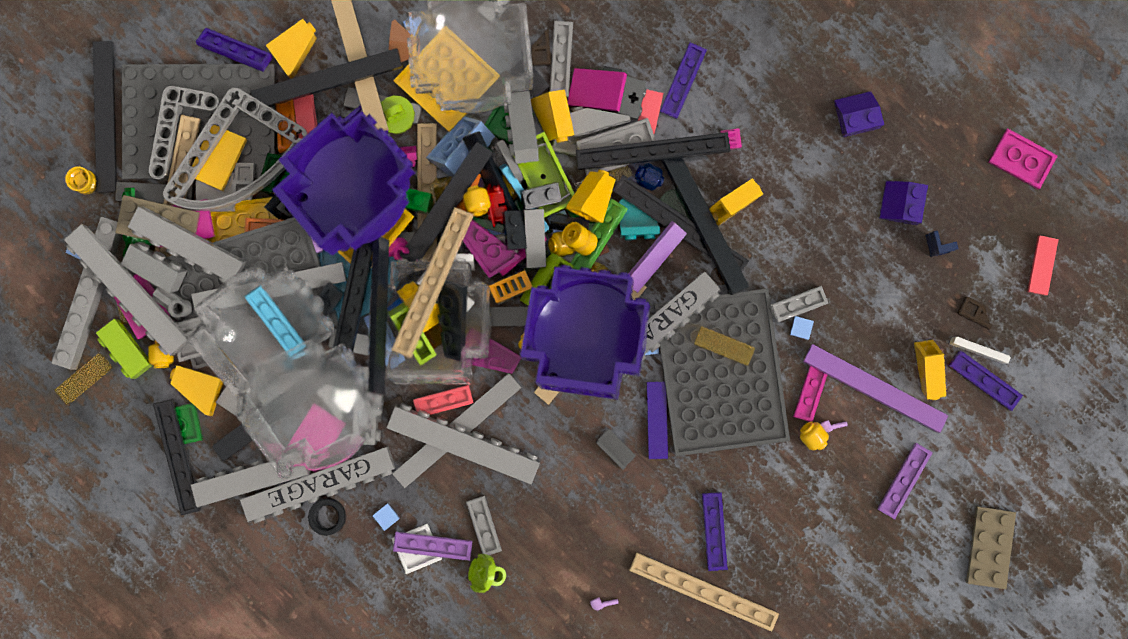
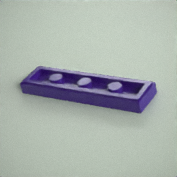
[196,28,273,72]
[660,42,707,120]
[948,350,1023,411]
[647,382,668,459]
[702,492,728,571]

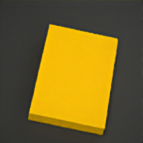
[187,125,247,191]

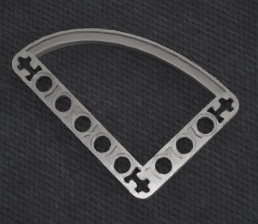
[163,88,308,211]

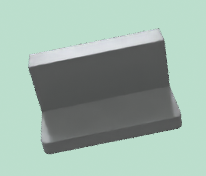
[596,429,636,470]

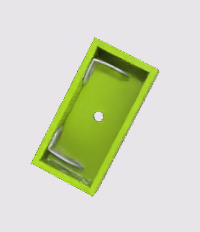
[509,132,575,219]

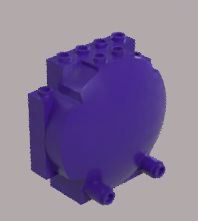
[273,111,415,256]
[520,265,650,400]

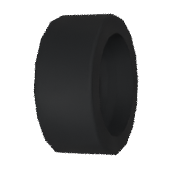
[308,498,346,536]

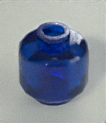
[635,163,664,191]

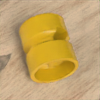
[66,166,96,195]
[561,222,598,256]

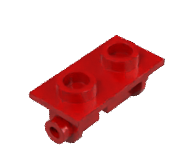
[486,184,507,227]

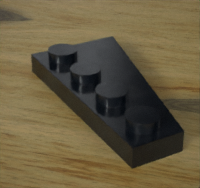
[435,280,468,362]

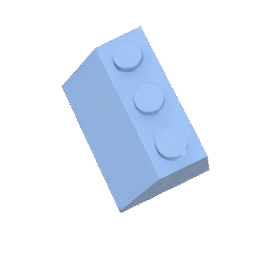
[426,116,495,177]

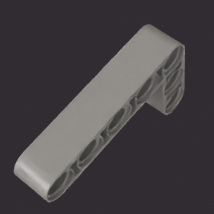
[149,86,221,181]

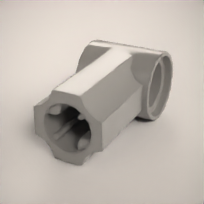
[152,287,192,317]

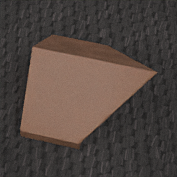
[389,20,419,62]

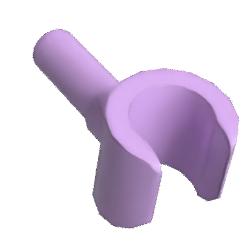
[820,420,847,432]
[590,597,619,610]

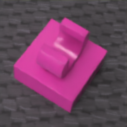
[720,128,742,150]
[400,146,417,167]
[389,237,409,261]

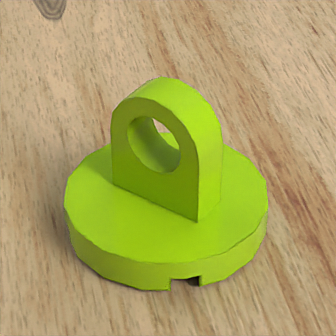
[381,96,415,134]
[468,554,506,593]

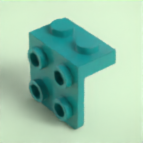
[619,199,660,240]

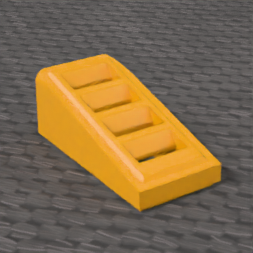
[489,270,533,304]

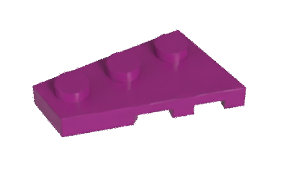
[463,219,521,278]
[453,328,522,374]

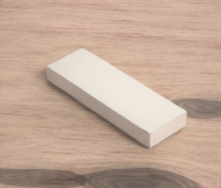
[949,337,1011,364]

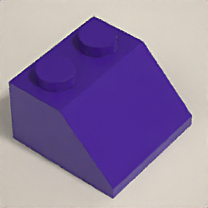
[834,91,884,137]
[879,181,928,225]

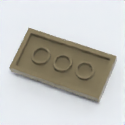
[115,195,200,241]
[966,506,1016,589]

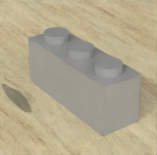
[121,242,187,293]

